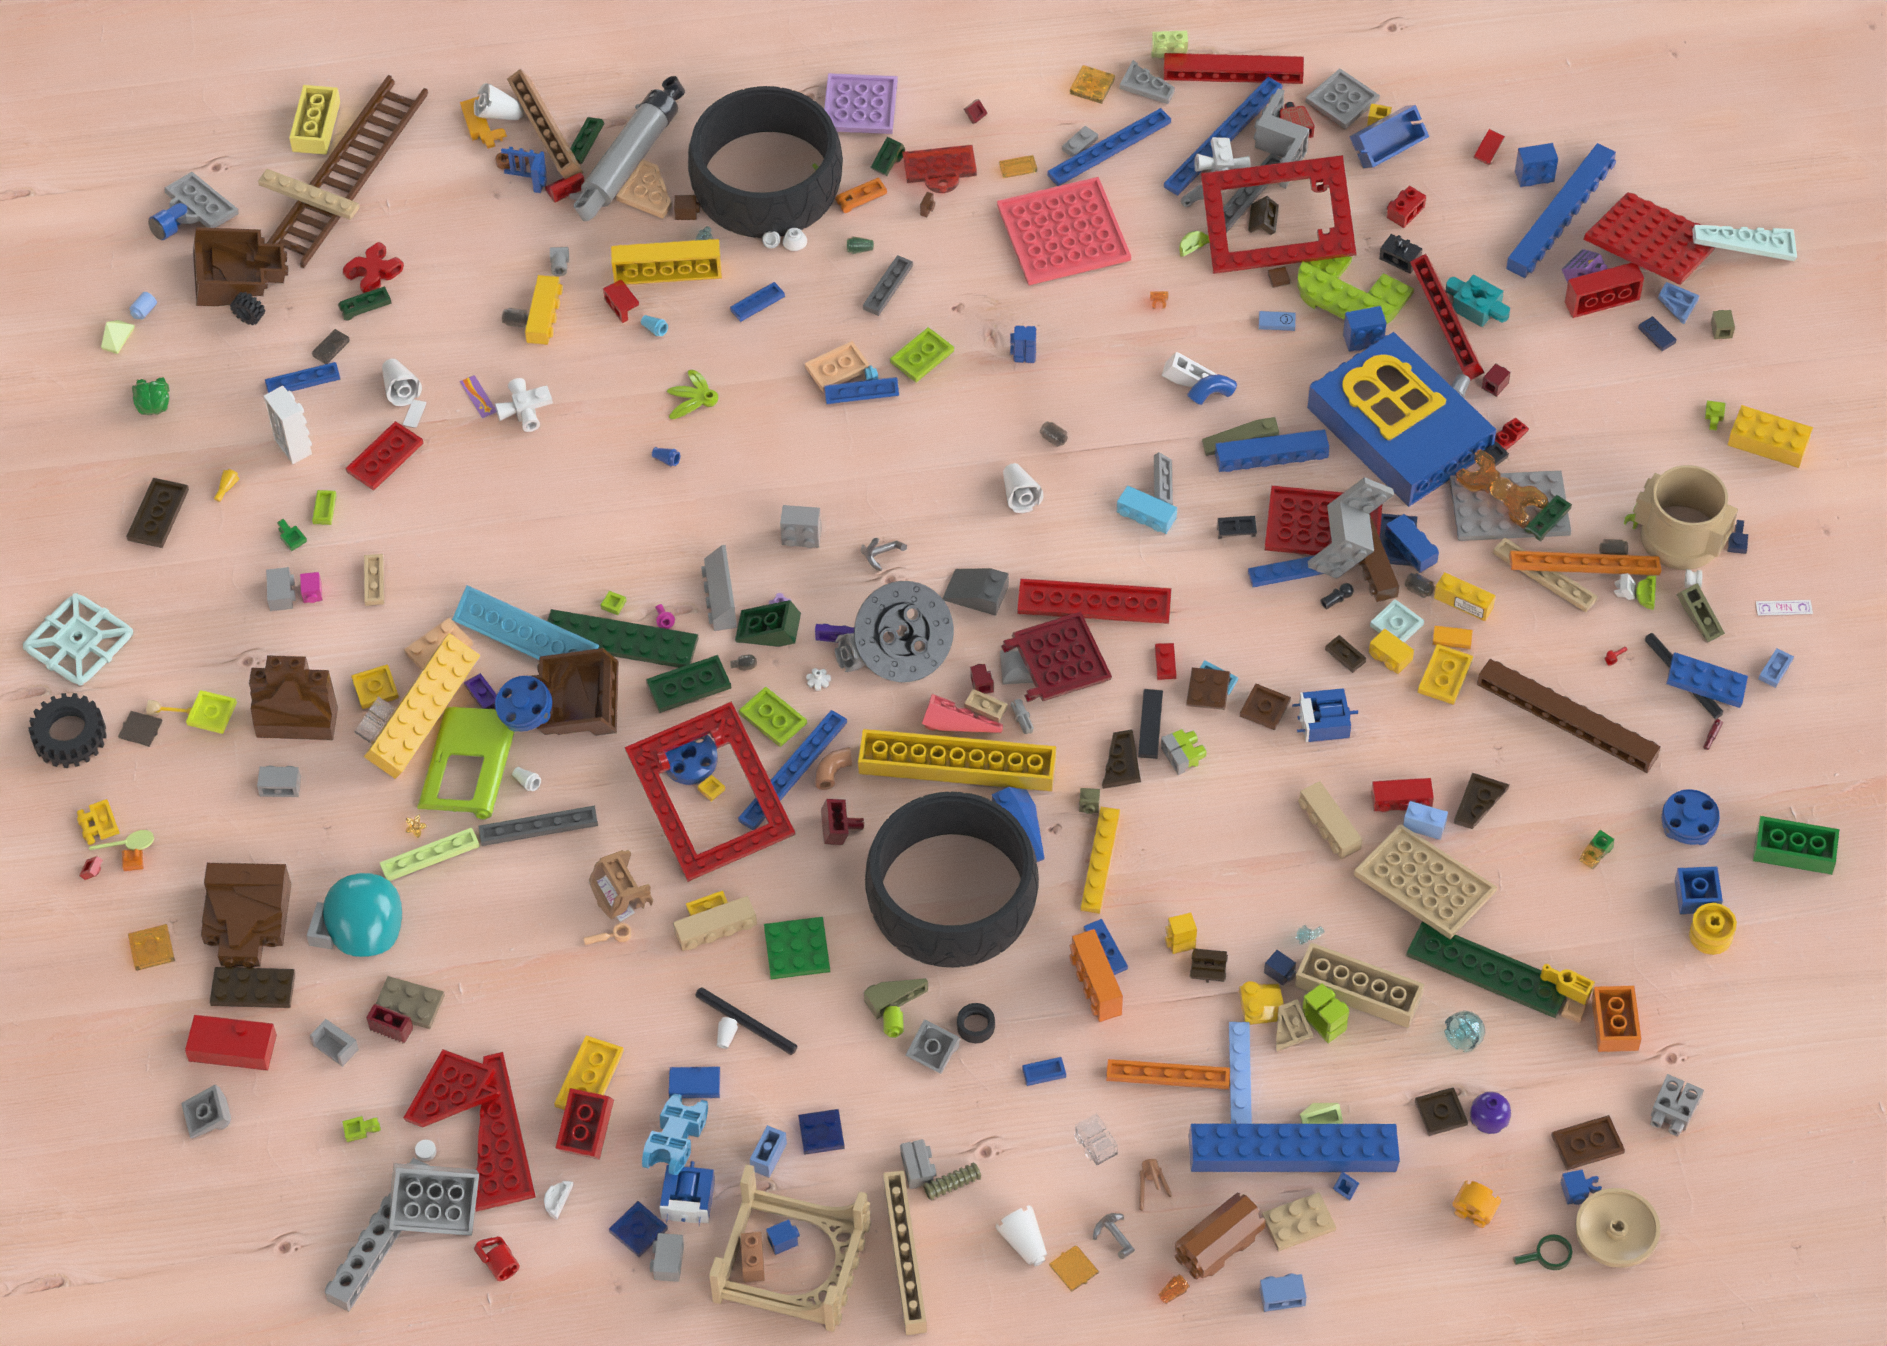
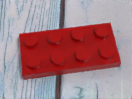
[346,421,424,491]

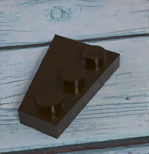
[1102,729,1141,789]
[1454,773,1510,829]

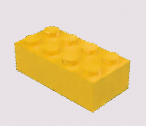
[1727,405,1813,468]

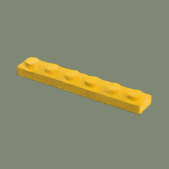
[1081,806,1120,914]

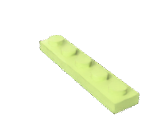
[380,828,480,881]

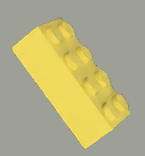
[289,85,340,155]

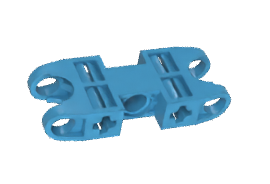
[642,1093,708,1175]

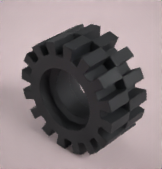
[230,292,265,325]

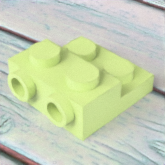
[1151,30,1188,58]

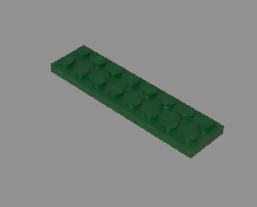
[547,609,699,668]
[1406,921,1566,1018]

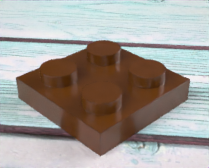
[1186,667,1231,710]
[1240,683,1291,730]

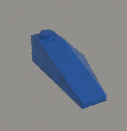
[992,787,1045,862]

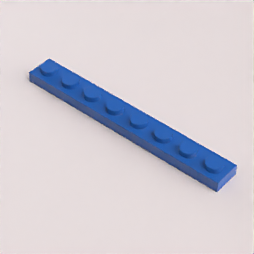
[1047,108,1171,186]
[738,710,847,830]

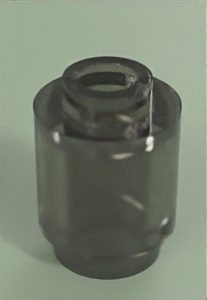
[502,308,529,328]
[1040,421,1068,447]
[1599,539,1628,555]
[1405,573,1434,598]

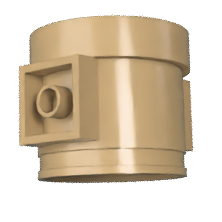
[1634,465,1738,570]

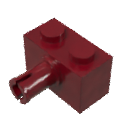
[821,799,864,845]

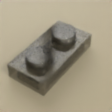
[312,329,350,364]

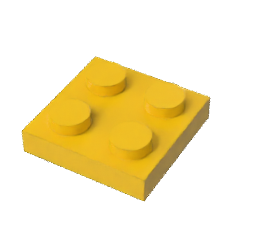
[351,664,399,710]

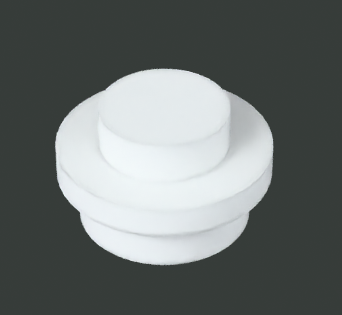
[762,231,780,248]

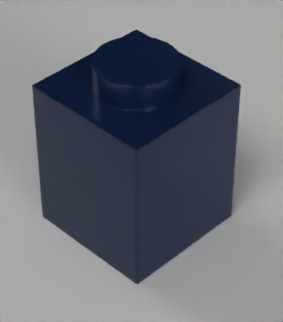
[1264,950,1297,986]

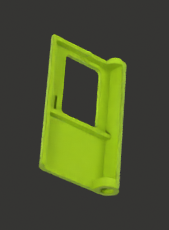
[417,707,516,820]

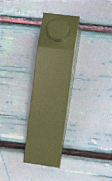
[1202,417,1279,456]

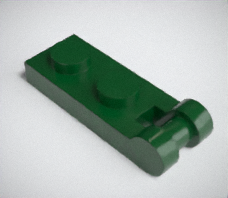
[338,286,392,321]
[1525,495,1572,542]

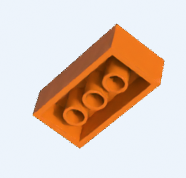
[1069,929,1123,1022]

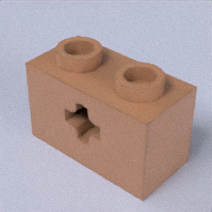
[741,1232,765,1282]

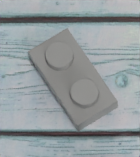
[1062,126,1098,157]

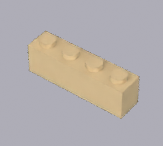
[1298,781,1362,859]
[673,896,757,951]

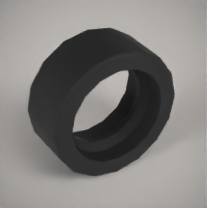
[957,1003,995,1044]

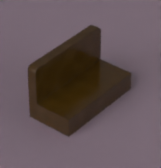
[1248,196,1279,235]

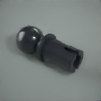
[1320,583,1354,610]

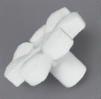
[806,668,831,691]

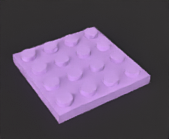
[824,73,898,134]

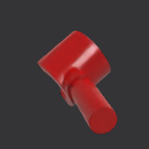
[1604,647,1628,666]

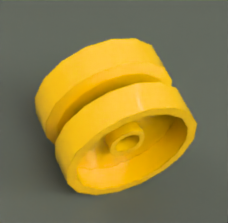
[1689,903,1737,955]

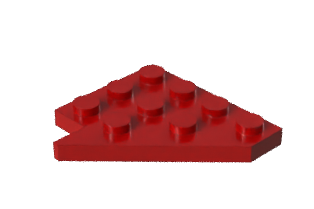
[403,1049,501,1128]

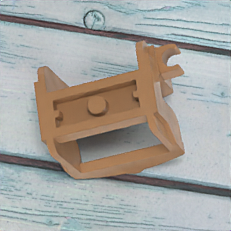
[589,850,653,919]

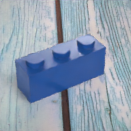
[1385,514,1439,573]

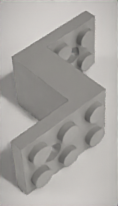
[1254,88,1309,189]
[1308,477,1394,578]

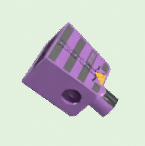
[1561,249,1608,283]

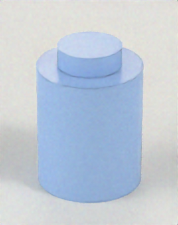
[129,292,157,320]

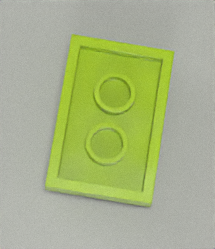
[890,327,954,383]
[739,687,807,747]

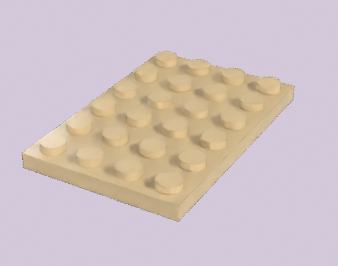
[1354,824,1497,939]

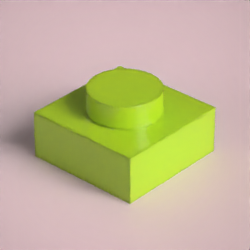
[601,591,627,615]

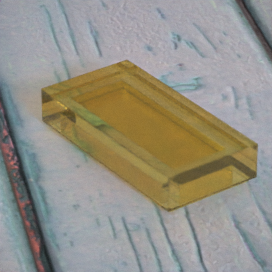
[999,155,1037,178]

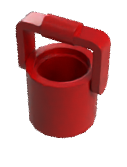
[474,1236,520,1282]

